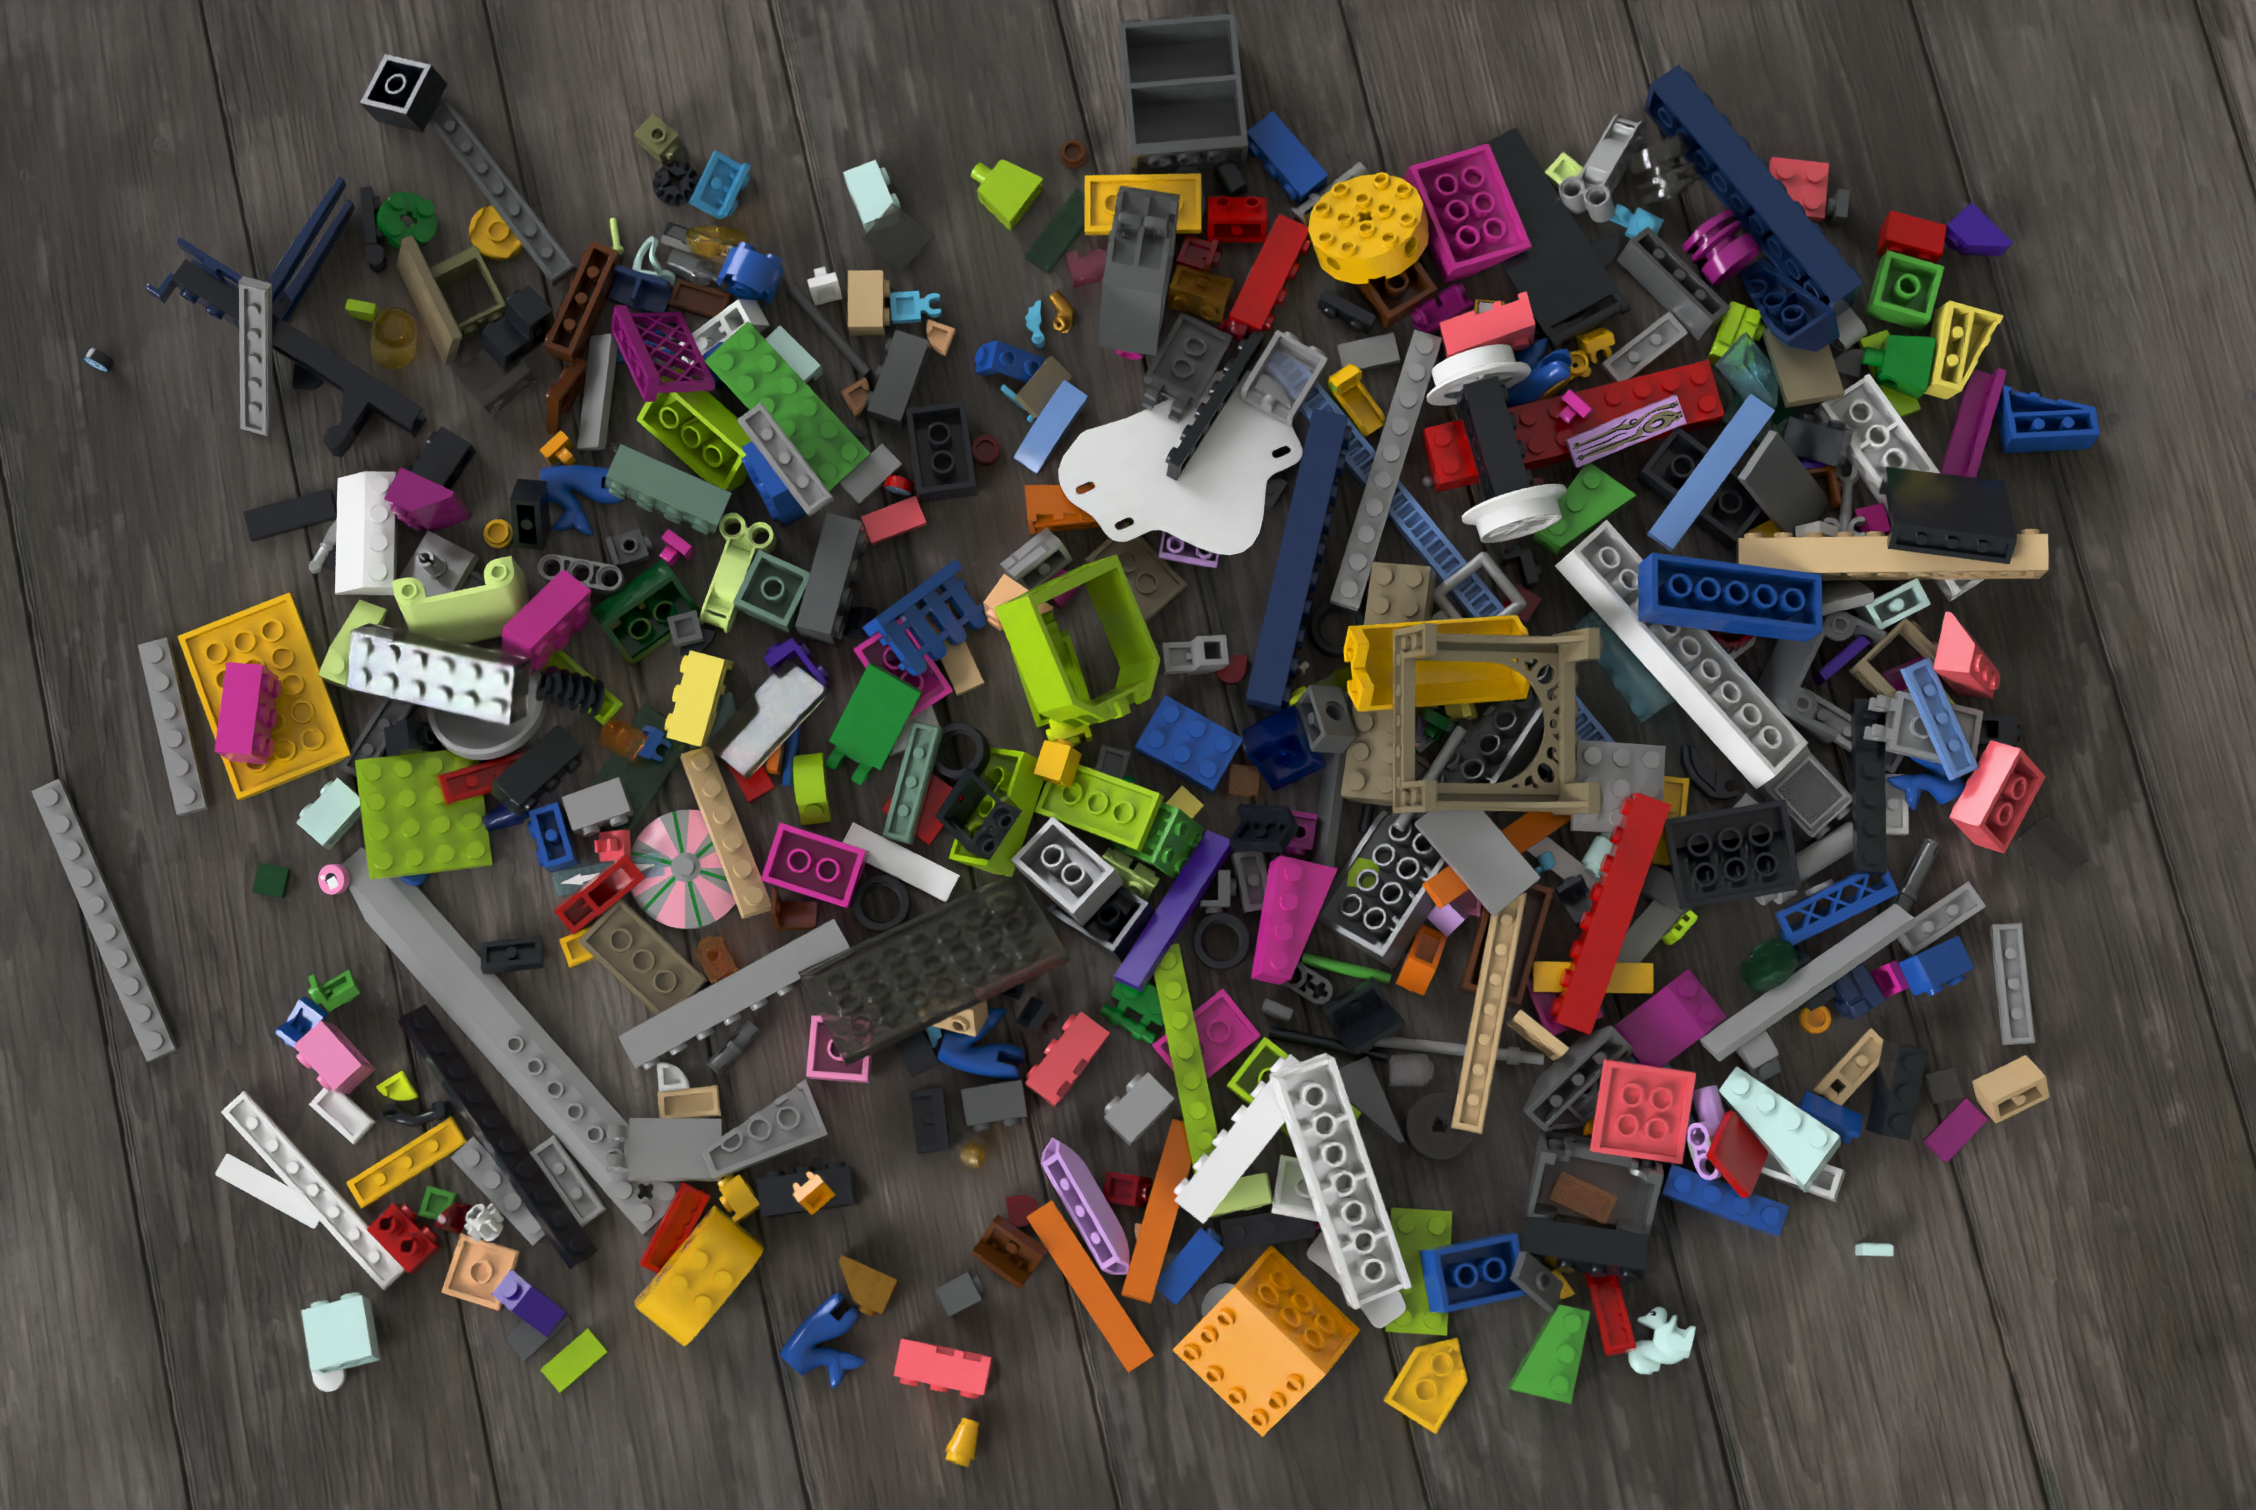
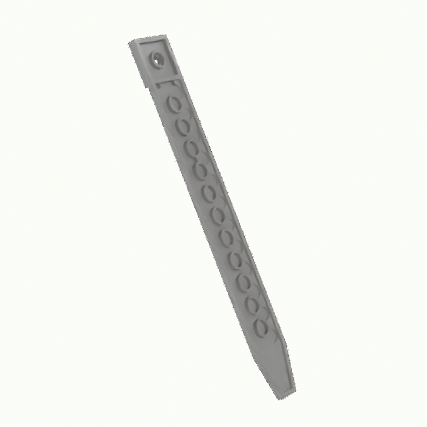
[341,847,681,1235]

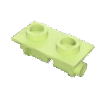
[1101,848,1160,901]

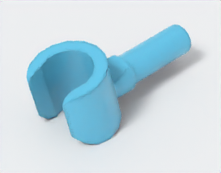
[1534,851,1556,875]

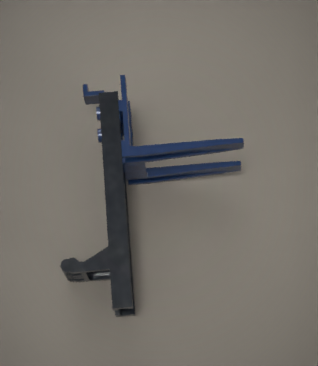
[146,177,427,458]

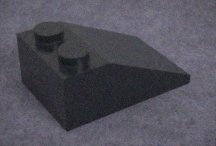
[1047,886,1155,964]

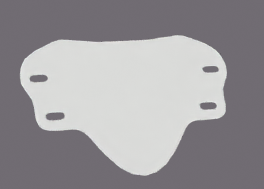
[1058,371,1303,555]

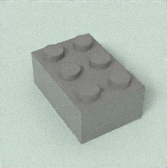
[1011,816,1124,926]
[1104,1072,1175,1147]

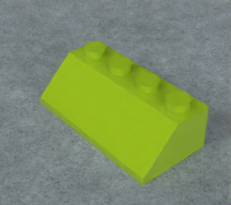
[948,747,1044,877]

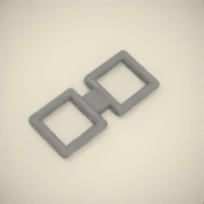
[1431,552,1527,621]

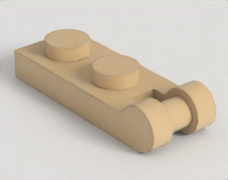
[1812,1028,1883,1106]

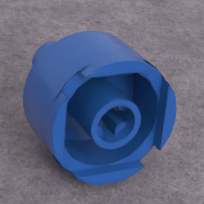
[716,242,784,306]

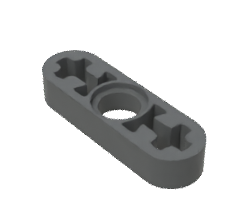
[1253,955,1333,1005]

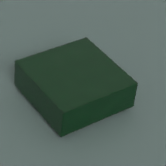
[252,863,291,899]

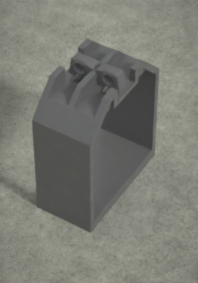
[1098,186,1180,356]

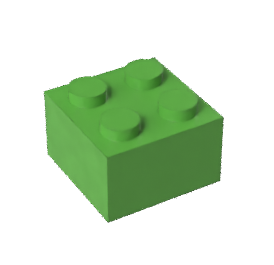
[1865,250,1944,331]

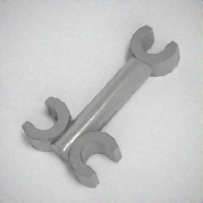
[1824,466,1867,536]

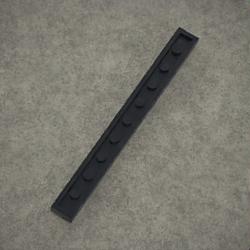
[398,1004,598,1269]

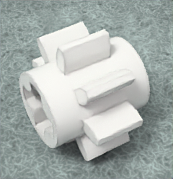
[464,1203,504,1242]

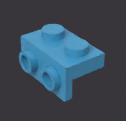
[689,151,751,220]

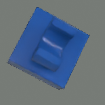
[631,725,671,761]

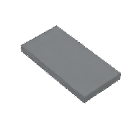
[1414,810,1541,917]

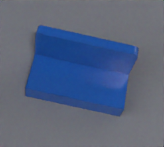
[1797,1090,1863,1145]

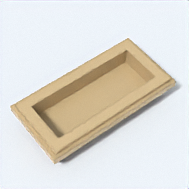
[657,1085,721,1118]

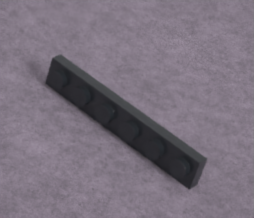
[1165,329,1265,481]
[1851,698,1887,876]

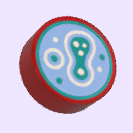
[884,475,915,496]

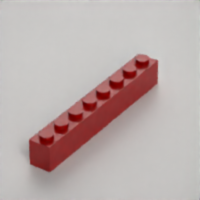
[1549,792,1671,1035]

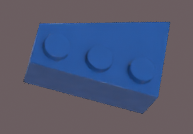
[1996,385,2100,454]

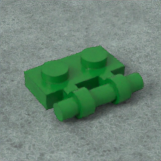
[1099,981,1164,1045]

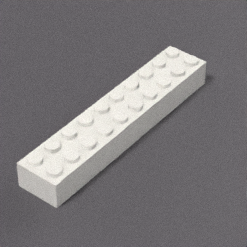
[1555,520,1808,789]

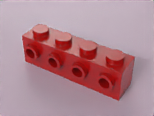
[1229,214,1312,334]

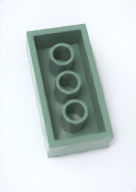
[605,444,732,536]

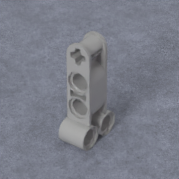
[1559,114,1646,223]

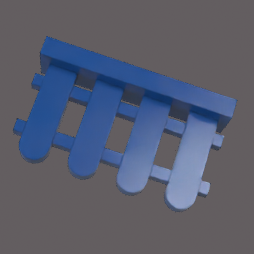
[862,559,986,676]

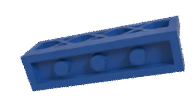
[1775,868,1899,946]

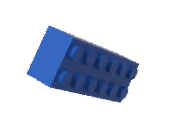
[1638,553,1823,642]

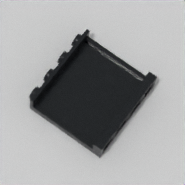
[1879,467,2017,564]

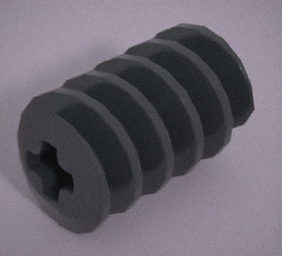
[536,666,605,717]

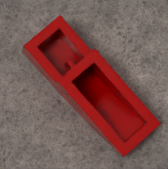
[553,854,646,935]

